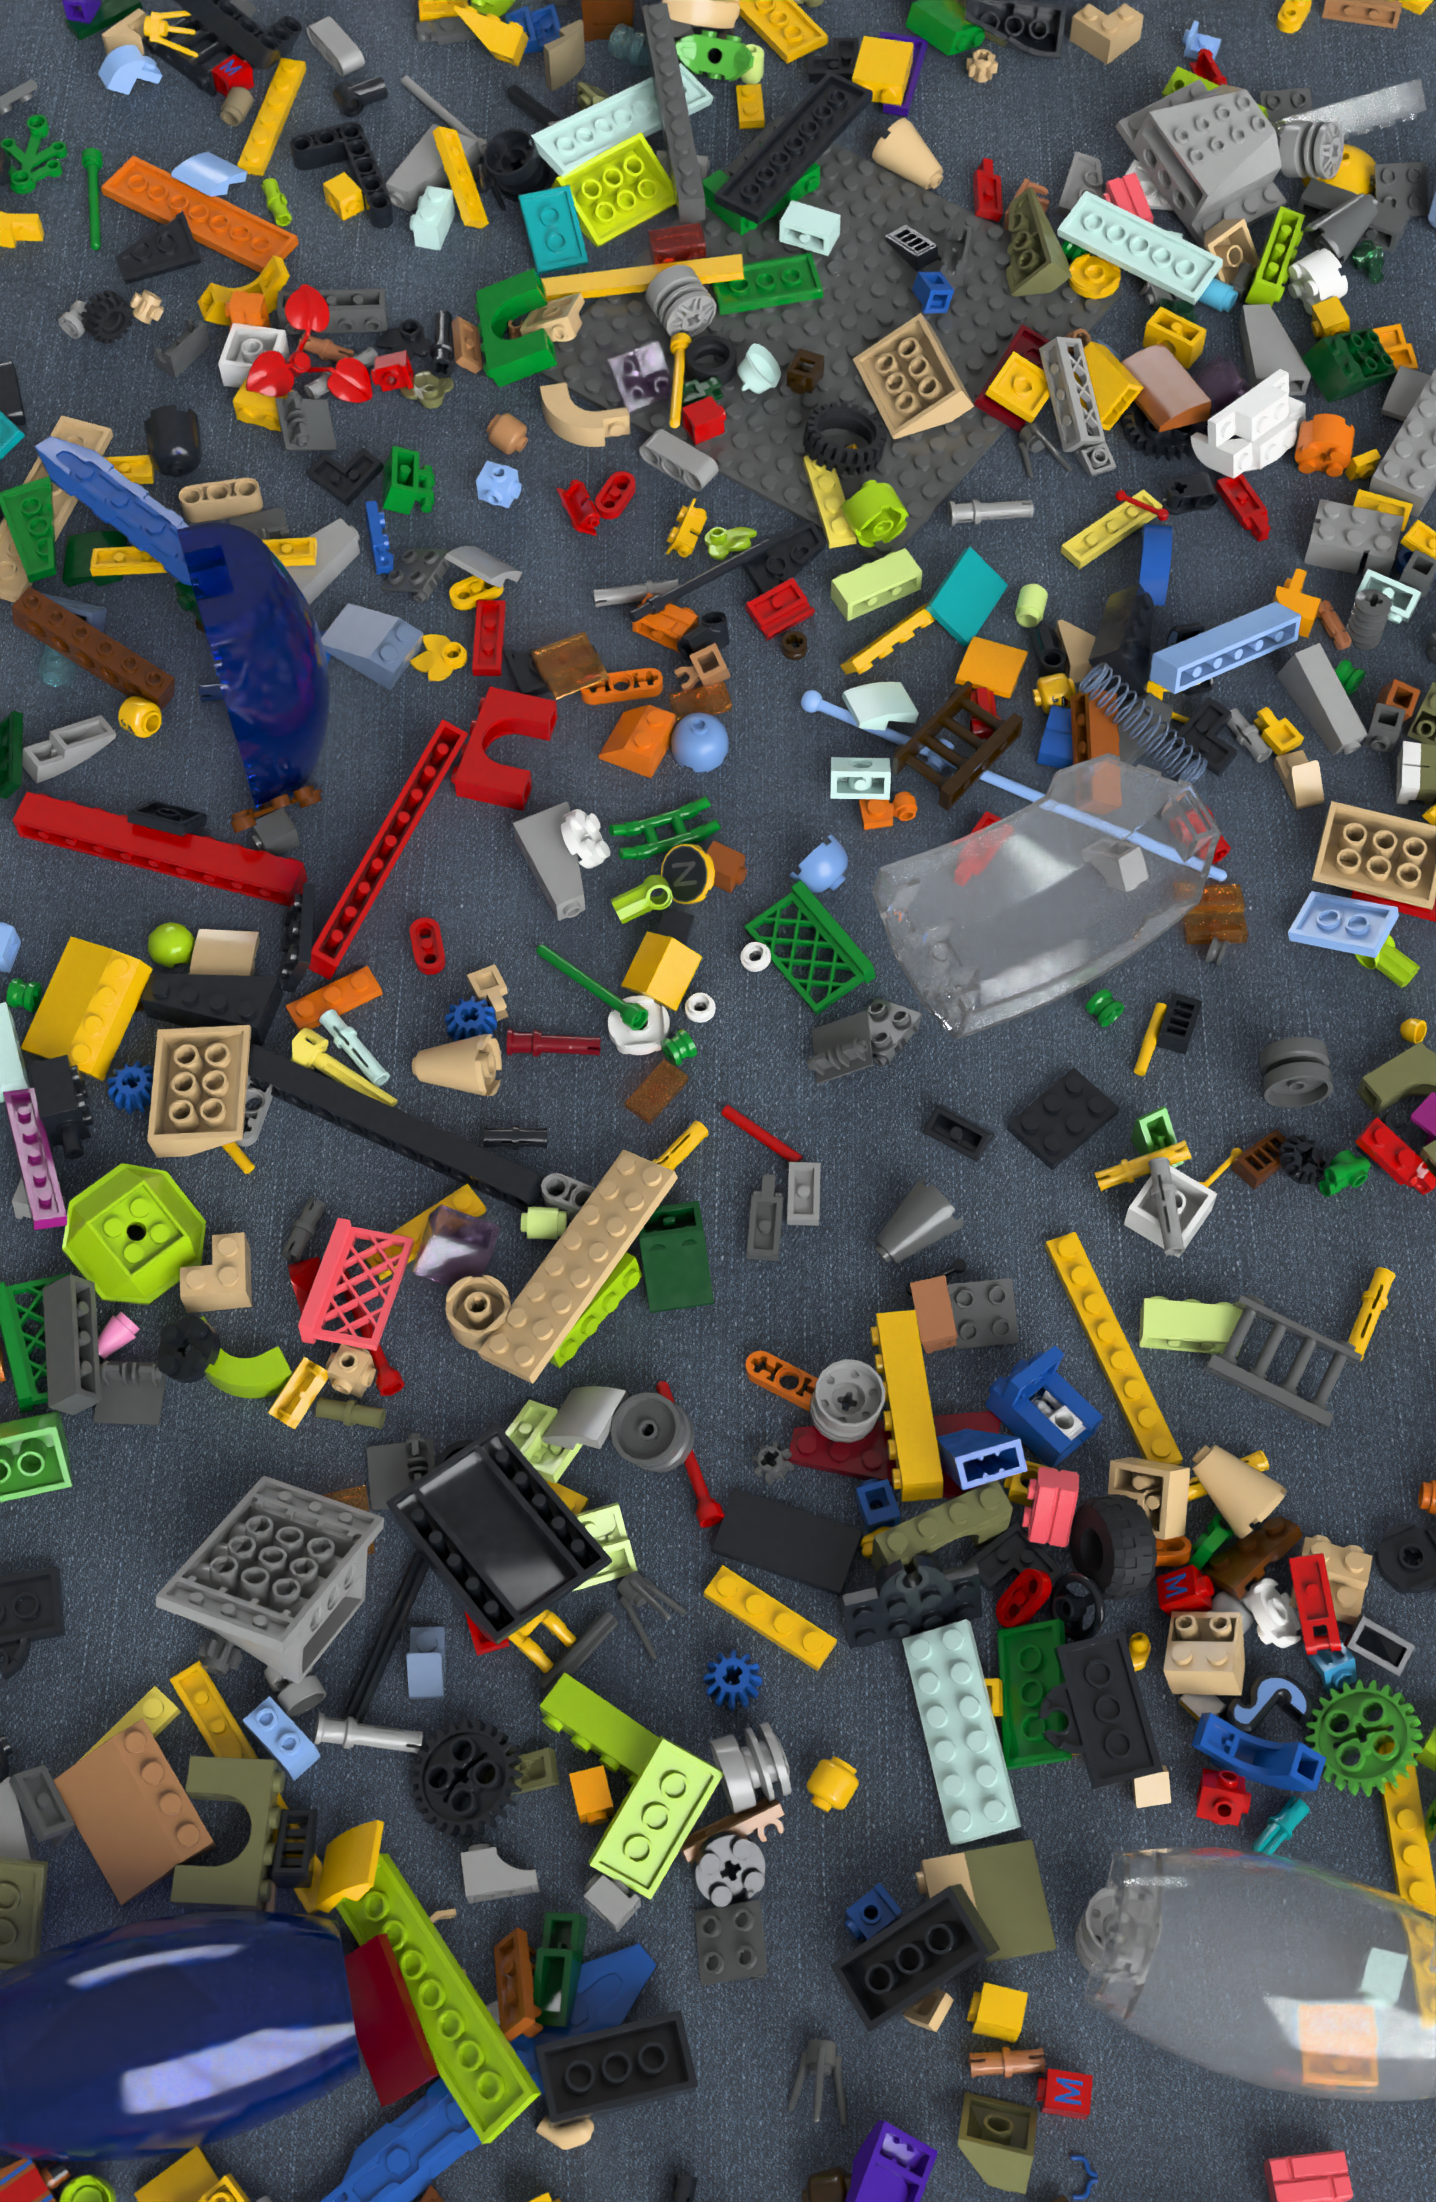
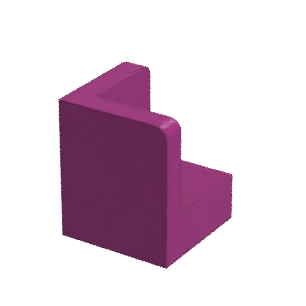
[1410,1092,1436,1146]

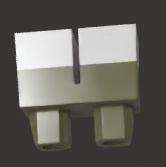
[1396,741,1436,806]

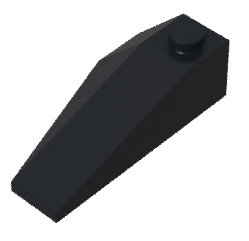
[964,0,1067,59]

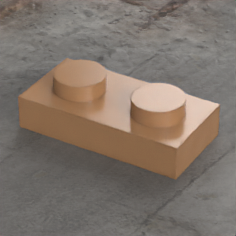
[452,316,483,374]

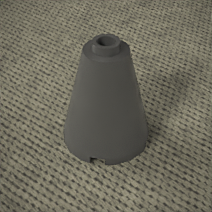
[1303,193,1378,265]
[874,1177,965,1264]

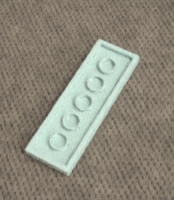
[1057,191,1223,305]
[902,1619,1021,1846]

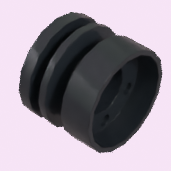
[483,129,550,202]

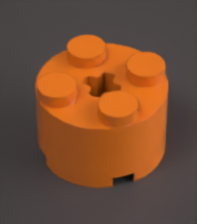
[1295,414,1355,477]

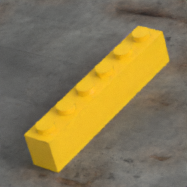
[870,1310,943,1502]

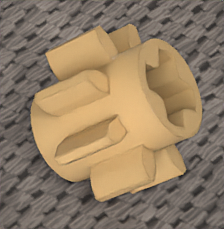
[966,49,998,83]
[130,290,164,324]

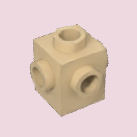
[326,1344,376,1398]

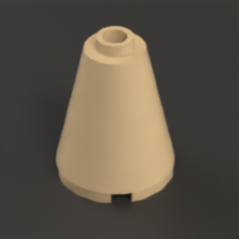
[872,118,943,190]
[412,1034,502,1096]
[1192,1445,1287,1539]

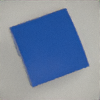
[505,3,562,53]

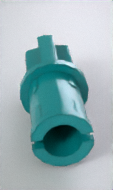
[1251,1796,1310,1860]

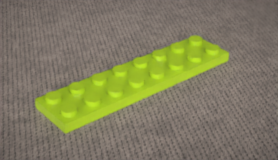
[335,1853,541,2144]

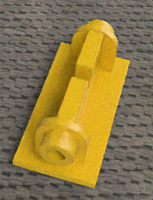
[666,498,707,557]
[267,1357,329,1430]

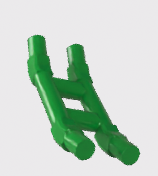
[609,795,722,860]

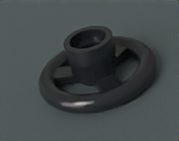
[1050,1572,1105,1641]

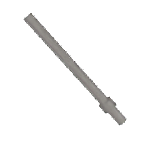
[401,76,488,157]

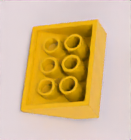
[21,936,153,1081]

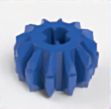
[444,995,497,1042]
[107,1060,154,1115]
[703,1649,762,1711]

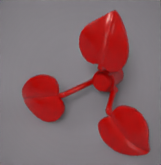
[246,284,373,403]

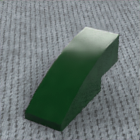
[533,1912,588,2027]

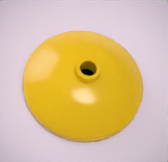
[1301,144,1376,195]

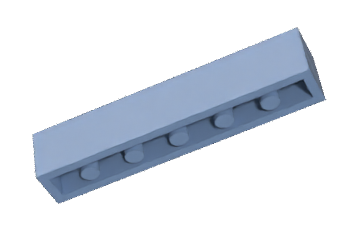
[1150,602,1301,694]

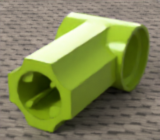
[610,875,673,924]
[1355,935,1420,988]

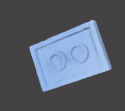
[1288,891,1399,958]

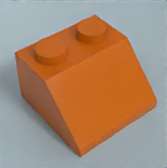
[598,705,676,778]

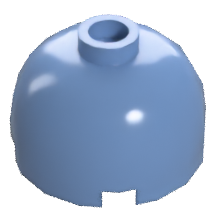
[671,712,729,772]
[789,834,848,893]

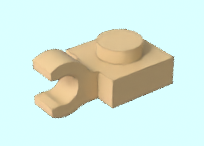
[467,964,508,1021]

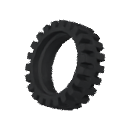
[803,402,887,475]

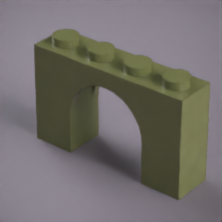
[1356,1042,1436,1177]
[871,1480,1013,1575]
[170,1756,285,1912]

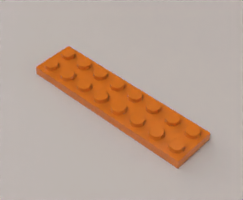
[101,155,299,273]

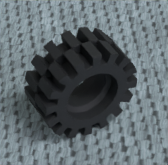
[81,290,134,344]

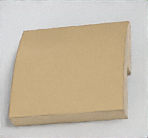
[189,929,260,976]

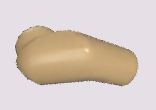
[536,2116,594,2150]

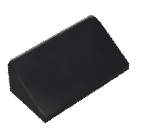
[923,1105,995,1162]

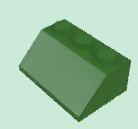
[0,1411,73,1502]

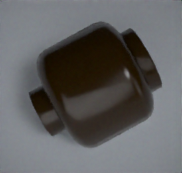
[802,2166,852,2202]

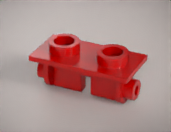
[1189,48,1228,86]
[556,479,600,536]

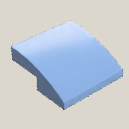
[171,152,247,197]

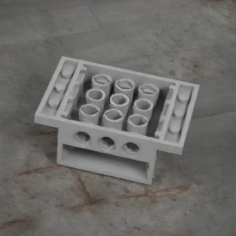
[1115,79,1287,250]
[156,1475,384,1685]

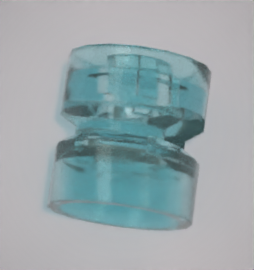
[608,23,649,69]

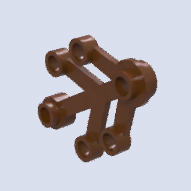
[230,785,322,833]

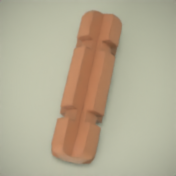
[1317,600,1352,650]

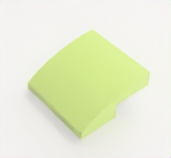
[505,1400,582,1484]
[572,1502,638,1592]

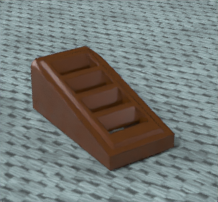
[1231,1129,1287,1190]

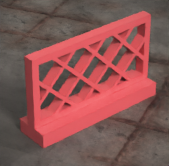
[298,1218,414,1351]

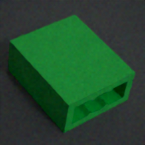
[905,0,985,56]

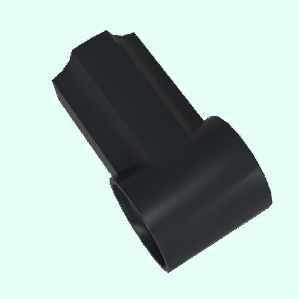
[333,76,388,117]
[677,611,730,661]
[1030,625,1066,678]

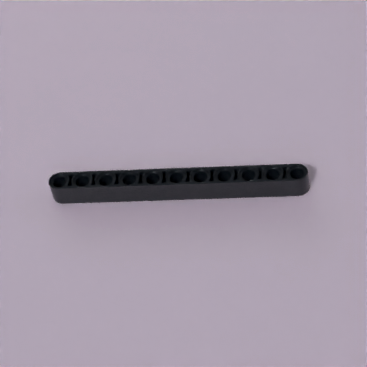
[248,1044,544,1212]

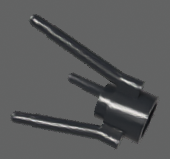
[471,164,506,211]

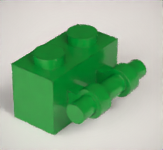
[382,446,435,515]

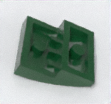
[62,531,127,587]

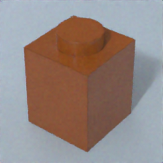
[1372,679,1421,722]
[705,841,748,893]

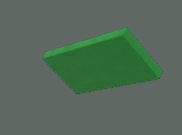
[710,253,824,315]
[997,1619,1072,1770]

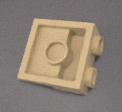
[520,292,585,342]
[1289,1535,1373,1625]

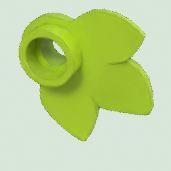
[704,527,757,561]

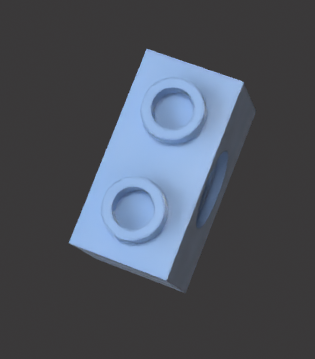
[243,1696,321,1781]

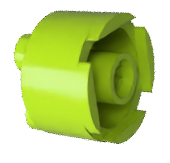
[841,480,908,548]

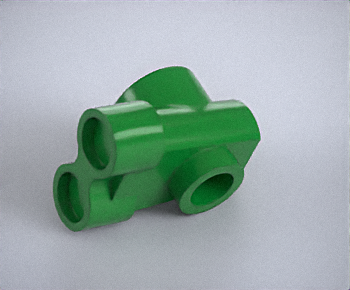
[1319,1150,1371,1197]

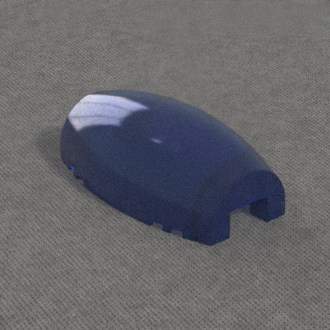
[177,523,330,808]
[0,1910,361,2162]

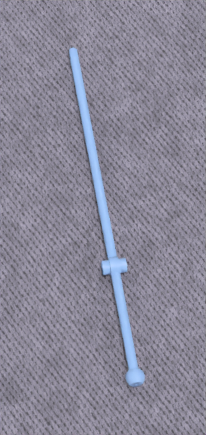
[801,690,1227,882]

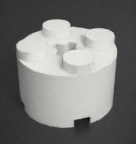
[1288,248,1348,315]

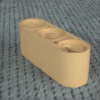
[179,478,263,523]

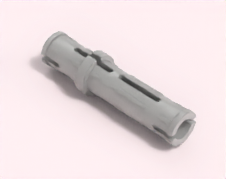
[304,347,378,399]
[593,579,679,608]
[1148,1157,1185,1255]

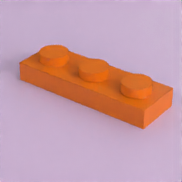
[285,966,383,1032]

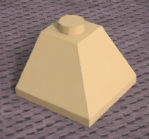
[1204,218,1259,284]

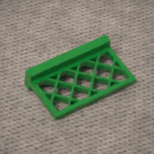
[744,880,876,1016]
[0,1273,70,1413]

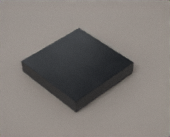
[127,800,207,836]

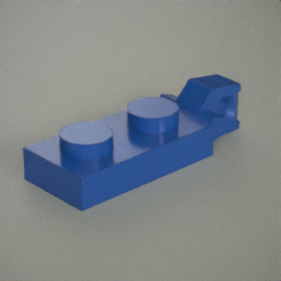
[365,501,393,575]

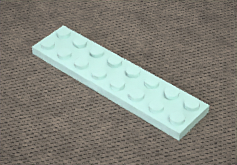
[529,63,714,177]

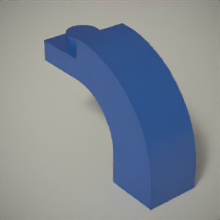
[1137,524,1173,606]
[1191,1712,1326,1791]

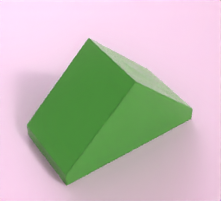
[1131,1106,1184,1168]

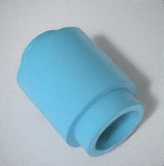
[1198,278,1238,312]

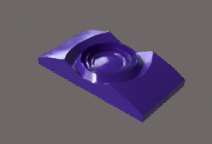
[845,2120,938,2202]

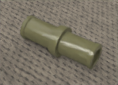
[316,1397,386,1429]

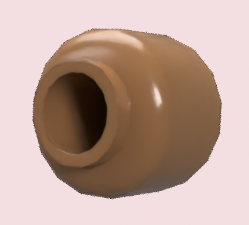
[486,413,528,455]

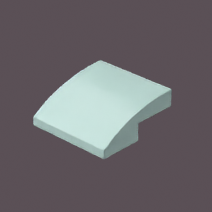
[842,682,919,731]

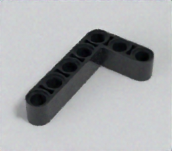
[174,0,303,70]
[290,122,394,229]

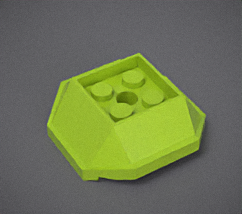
[62,1163,206,1305]

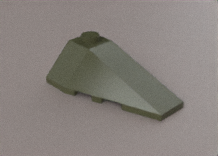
[1006,186,1072,297]

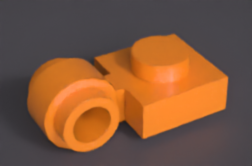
[859,792,918,830]

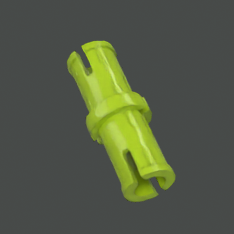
[261,178,292,227]

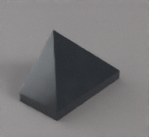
[1344,1614,1415,1677]

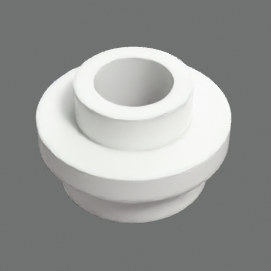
[740,942,771,972]
[685,993,716,1023]

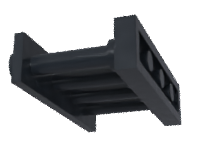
[143,8,256,97]

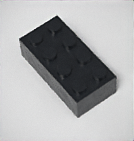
[830,1884,1000,2032]
[533,2010,698,2128]

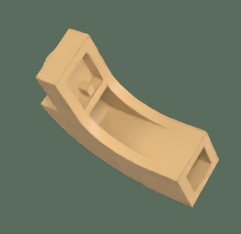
[662,0,740,29]
[540,383,630,447]

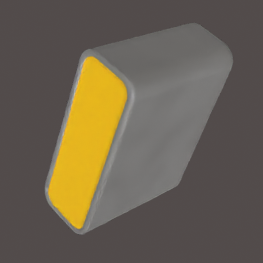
[1178,1694,1227,1722]

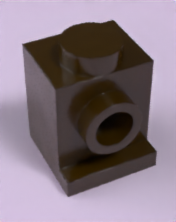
[787,348,824,394]

